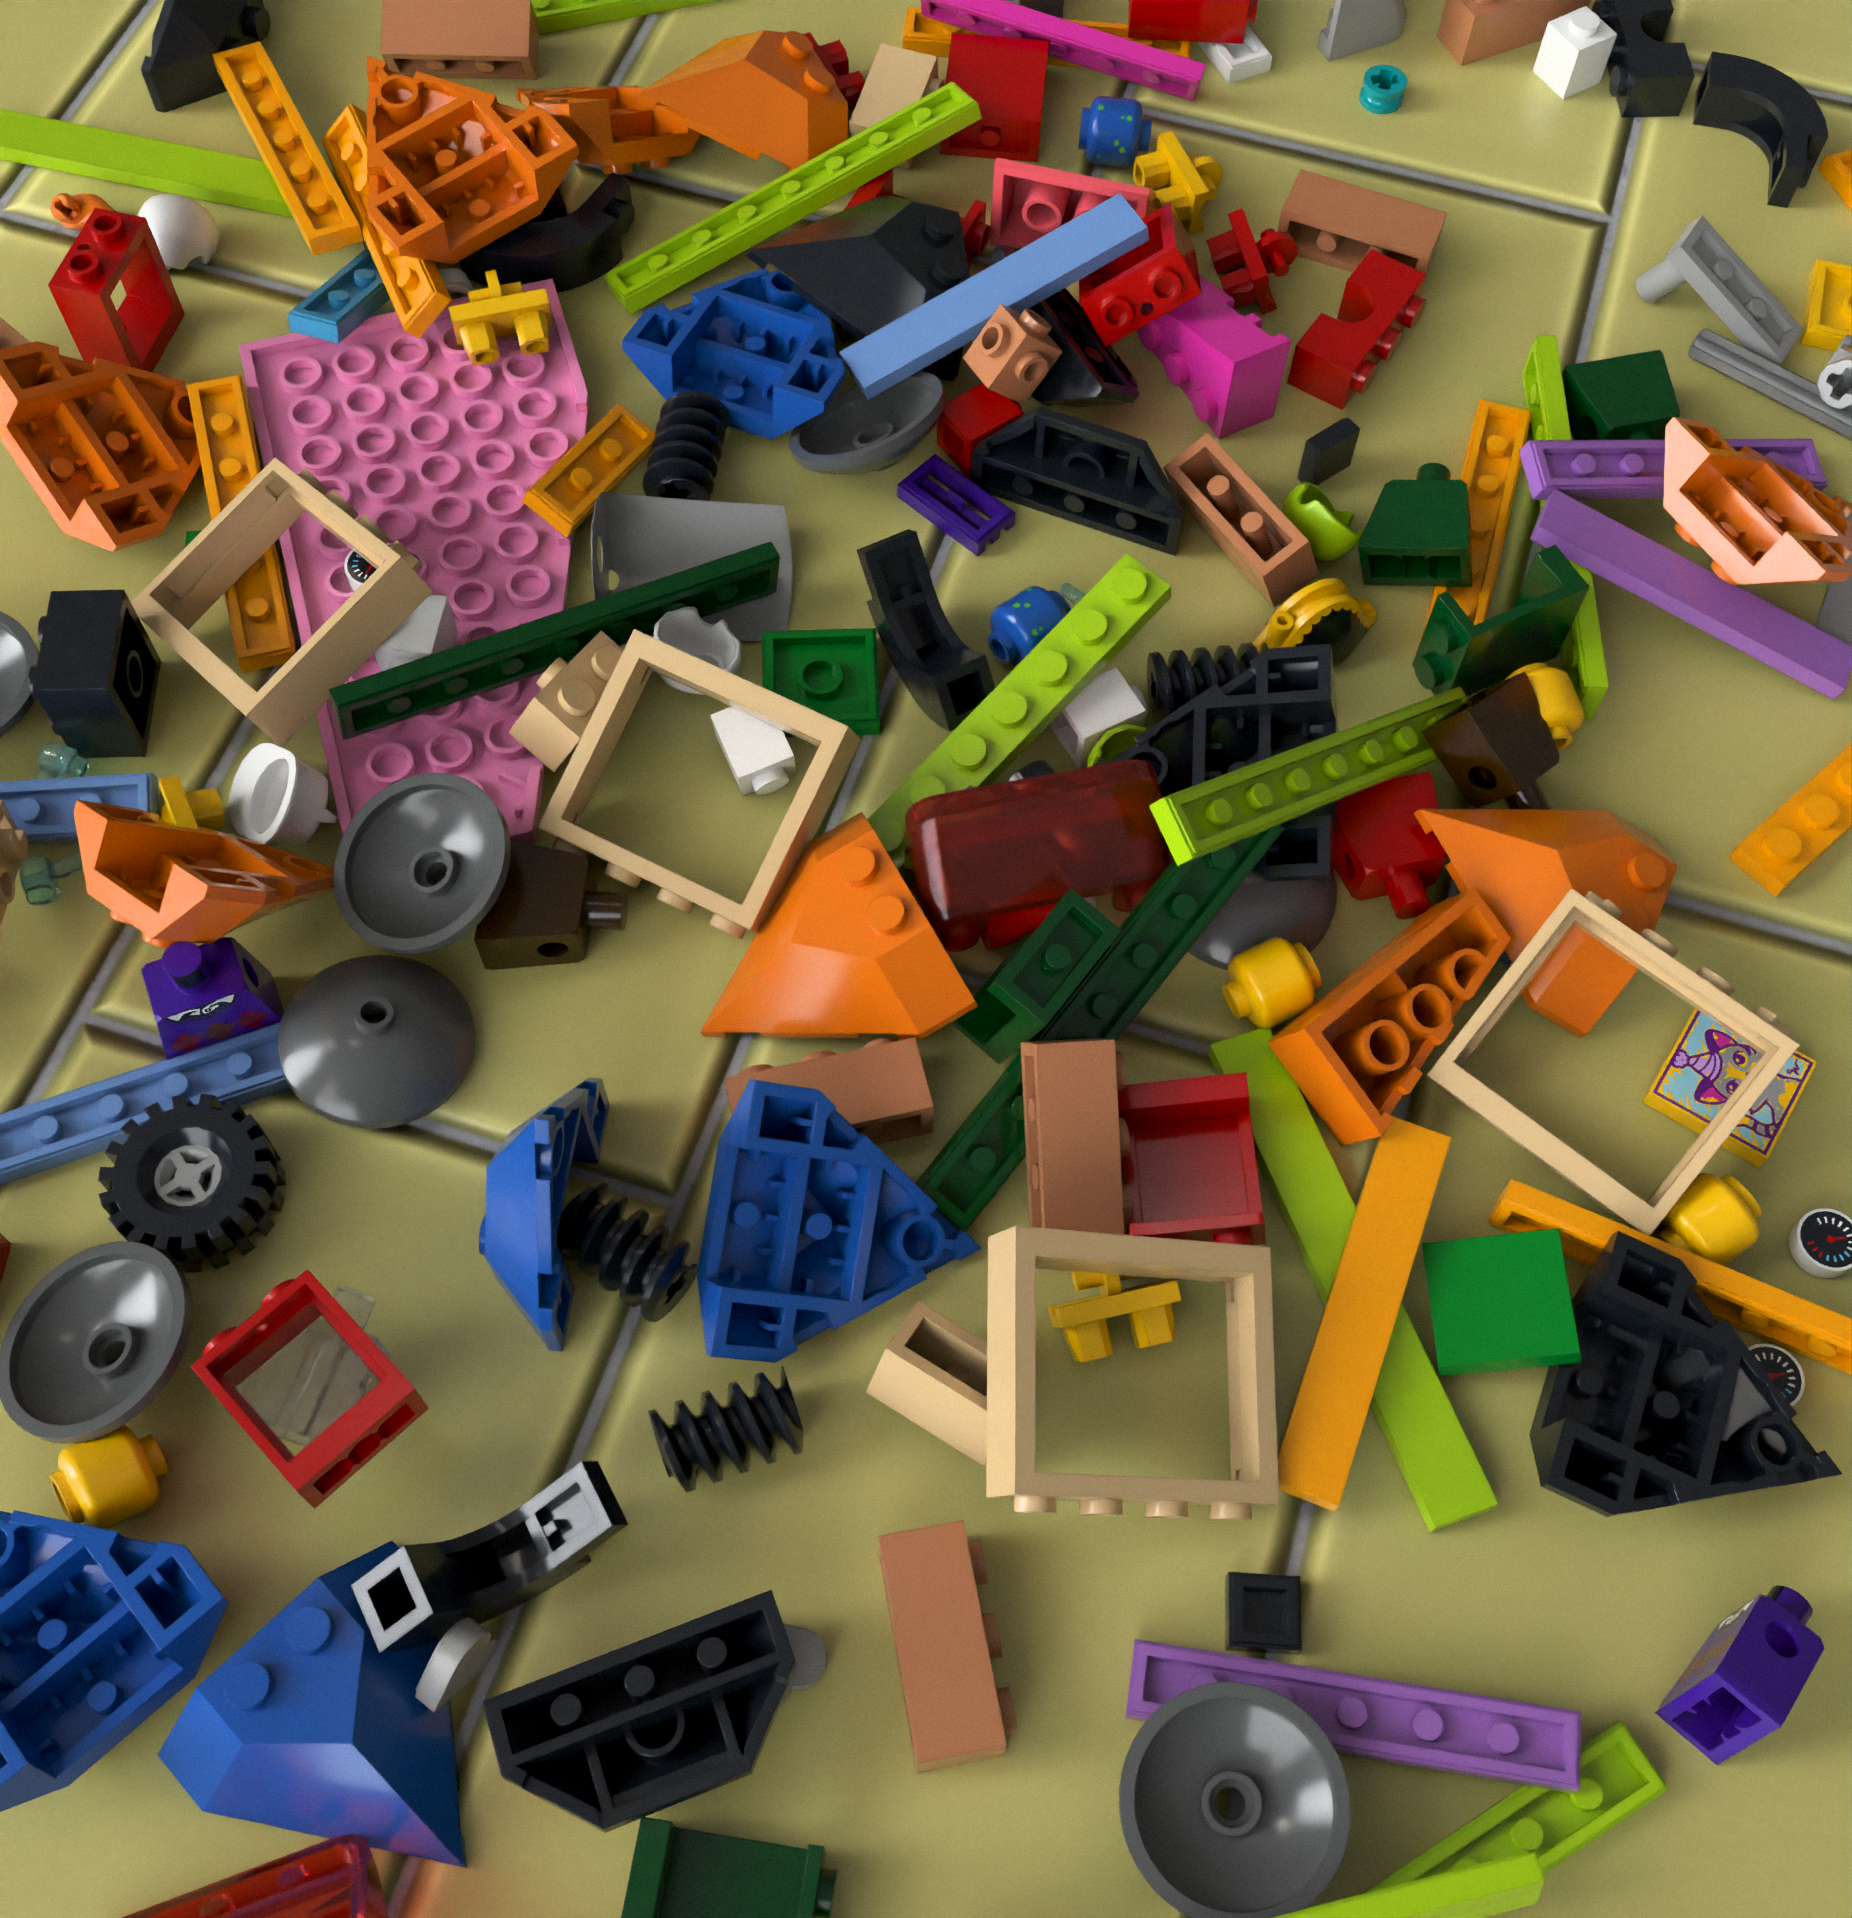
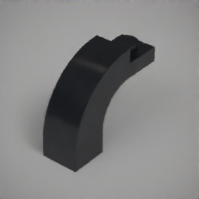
[1693,51,1828,208]
[460,172,635,293]
[857,529,995,731]
[351,1461,628,1653]

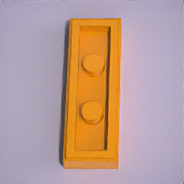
[522,403,655,538]

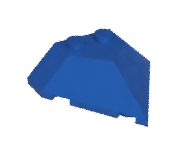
[622,269,845,440]
[479,1077,610,1352]
[697,1079,982,1363]
[0,1510,229,1812]
[157,1541,467,1868]

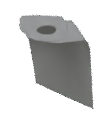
[591,492,793,642]

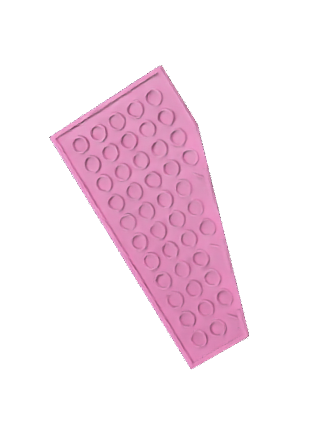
[238,278,591,844]

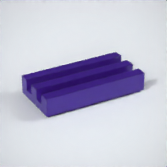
[897,454,1015,557]

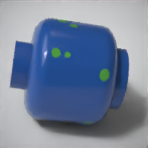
[1078,96,1152,167]
[988,586,1071,667]

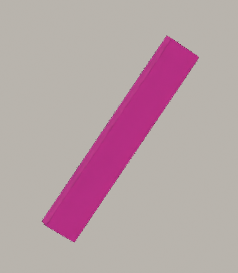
[921,0,1206,102]

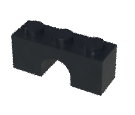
[1592,0,1695,118]

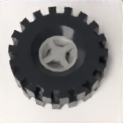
[98,1094,286,1273]

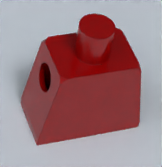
[1334,771,1447,920]

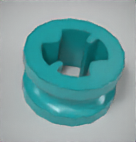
[1359,65,1407,114]

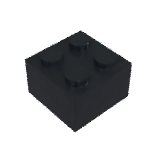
[28,589,161,758]

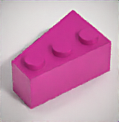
[1137,274,1291,439]

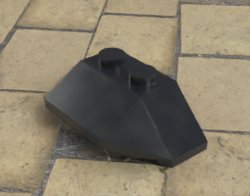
[141,0,270,113]
[992,244,1139,407]
[971,406,1185,556]
[482,1590,797,1833]

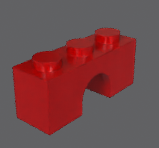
[1287,249,1427,410]

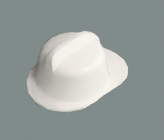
[229,743,338,845]

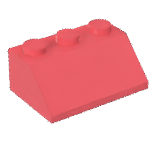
[990,157,1156,249]

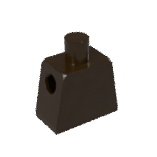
[1421,671,1559,810]
[474,839,628,970]

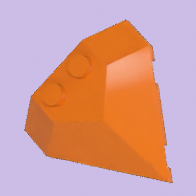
[635,30,848,173]
[367,56,579,265]
[515,85,701,174]
[0,341,201,552]
[1663,417,1852,586]
[74,800,334,949]
[1414,809,1678,1038]
[700,811,978,1039]

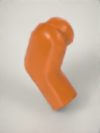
[50,193,116,230]

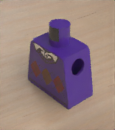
[141,937,284,1060]
[1655,1586,1825,1765]

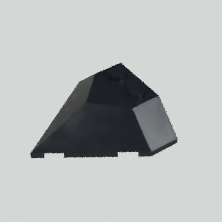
[746,194,970,381]
[1084,644,1339,882]
[1529,1231,1842,1517]

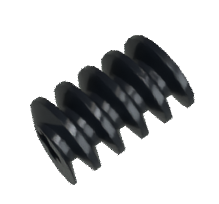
[642,391,730,501]
[1147,642,1268,717]
[556,1179,698,1322]
[648,1365,804,1492]

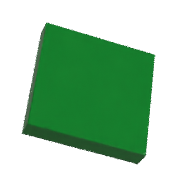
[762,628,880,737]
[1422,1228,1581,1376]

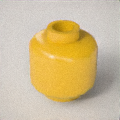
[1505,663,1585,751]
[1222,936,1321,1029]
[1656,1173,1762,1266]
[49,1425,168,1530]

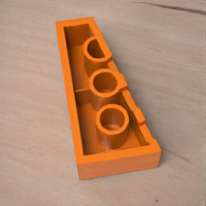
[1267,887,1511,1147]

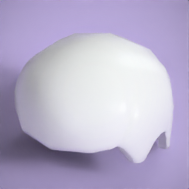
[137,193,220,270]
[653,607,741,695]

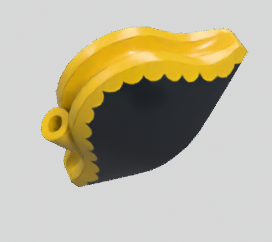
[1252,578,1378,666]

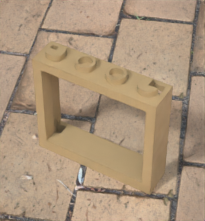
[131,457,433,747]
[538,629,861,940]
[1427,888,1800,1235]
[986,1226,1279,1520]

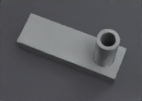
[1636,215,1803,364]

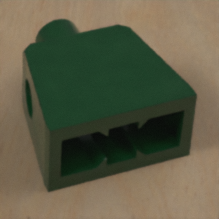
[1562,350,1680,440]
[1358,463,1473,587]

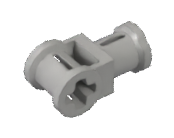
[1817,334,1852,409]

